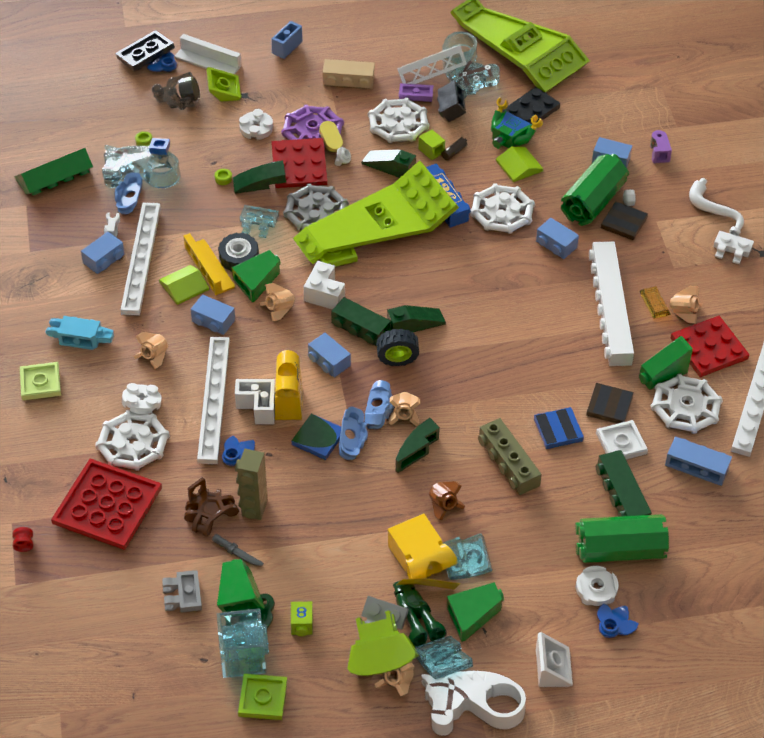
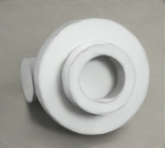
[335,147,351,166]

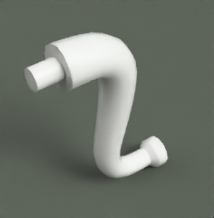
[689,178,744,236]

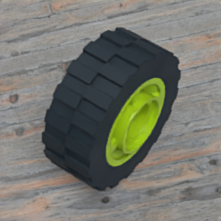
[377,329,420,366]

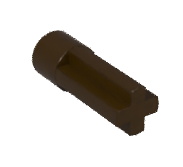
[441,137,468,161]

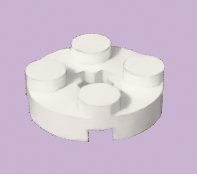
[239,109,273,140]
[122,383,161,415]
[576,566,619,606]

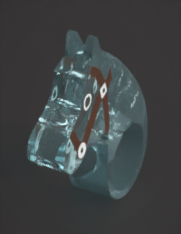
[442,31,500,99]
[102,145,181,188]

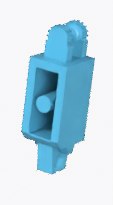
[45,316,114,350]

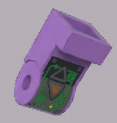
[650,130,672,163]

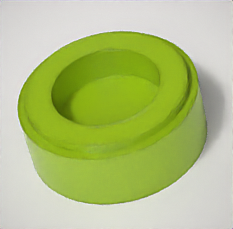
[135,131,152,148]
[214,169,232,185]

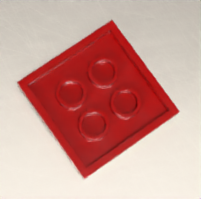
[271,138,327,188]
[670,315,750,377]

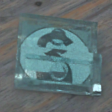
[443,533,493,580]
[415,636,473,679]

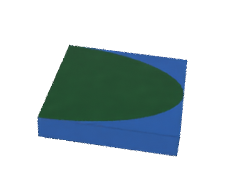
[291,413,341,460]

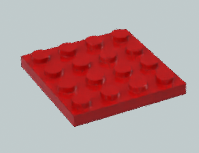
[51,458,162,550]

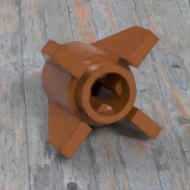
[429,481,465,520]

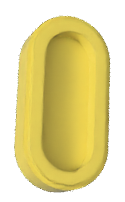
[319,121,343,152]

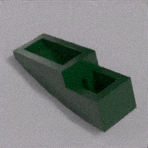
[233,160,286,194]
[395,418,440,473]

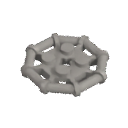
[283,184,349,231]

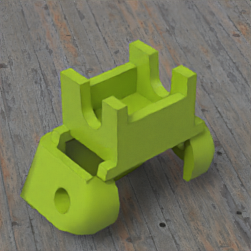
[347,610,419,676]

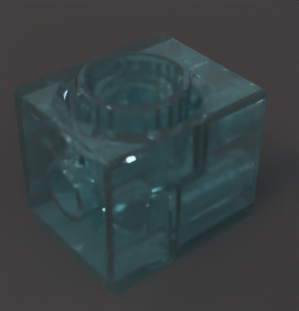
[217,609,269,678]

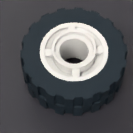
[218,233,259,272]

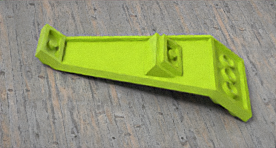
[450,0,590,93]
[293,161,459,264]

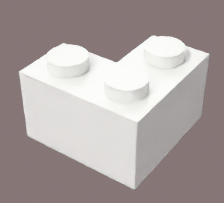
[304,261,345,309]
[235,379,275,424]

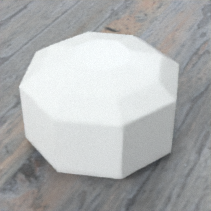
[623,189,635,206]

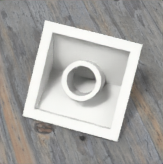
[536,632,573,687]

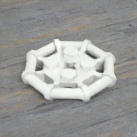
[368,97,430,144]
[470,183,535,234]
[650,374,723,434]
[95,410,170,471]

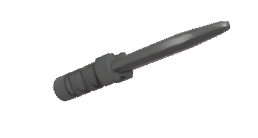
[212,534,263,566]

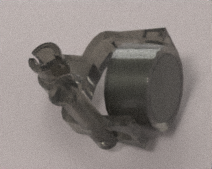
[152,72,200,110]

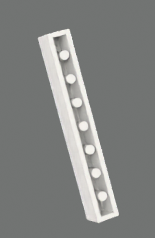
[589,241,634,366]

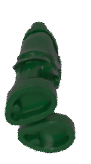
[393,580,447,649]

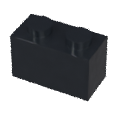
[437,80,466,122]

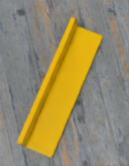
[183,233,235,295]

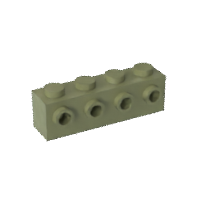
[478,418,542,495]
[235,449,268,520]

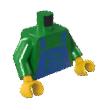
[491,97,543,149]

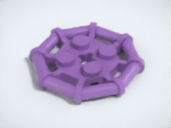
[281,104,344,147]

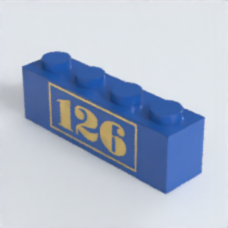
[426,163,471,228]

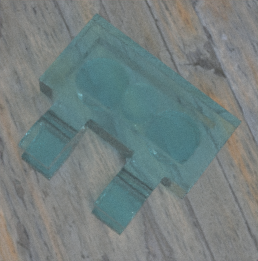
[240,205,279,238]

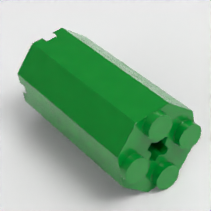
[561,154,629,226]
[575,514,669,563]

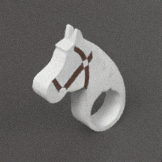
[421,671,526,736]

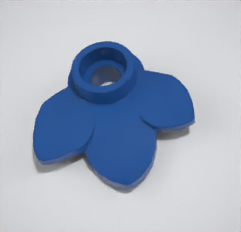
[147,51,177,72]
[222,436,255,466]
[597,604,639,638]

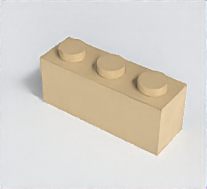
[323,59,375,89]

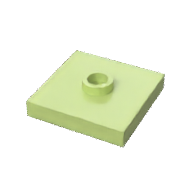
[20,362,61,400]

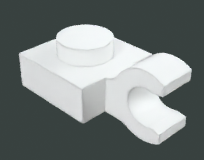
[104,213,120,238]

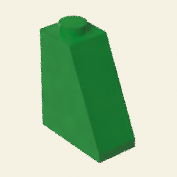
[232,250,281,303]
[639,336,693,390]
[217,559,265,616]
[446,582,504,642]

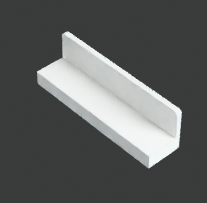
[175,34,241,74]

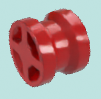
[12,527,34,552]

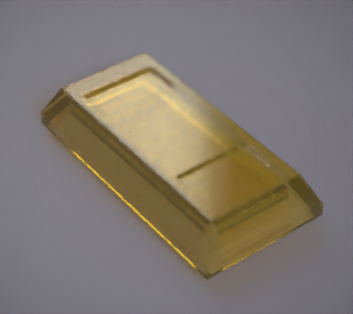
[640,286,671,319]

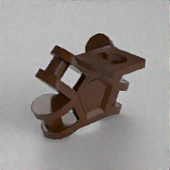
[184,477,239,537]

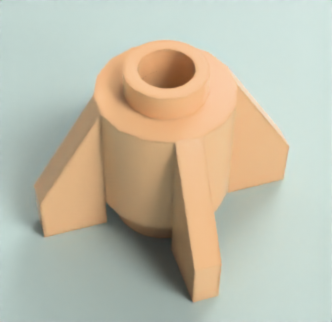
[260,283,294,321]
[670,286,703,323]
[134,332,168,369]
[389,392,420,426]
[375,663,414,696]

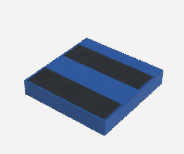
[534,407,584,449]

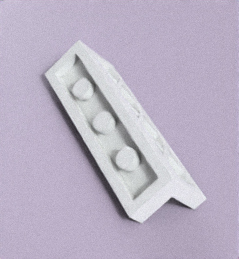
[397,45,467,84]

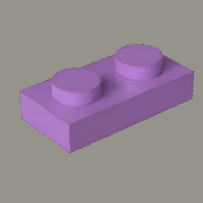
[399,83,433,102]

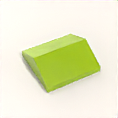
[206,67,241,102]
[496,146,543,183]
[159,265,209,305]

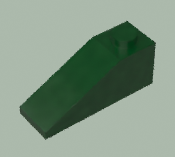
[362,150,416,178]
[387,305,446,333]

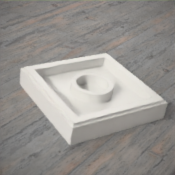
[596,420,648,459]

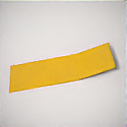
[397,578,461,590]

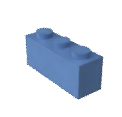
[665,437,732,486]

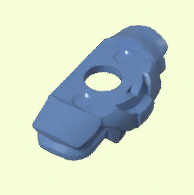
[114,172,142,214]
[364,380,394,429]
[339,406,368,460]

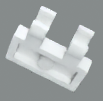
[713,231,754,264]

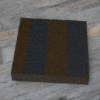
[601,201,648,240]
[586,383,634,424]

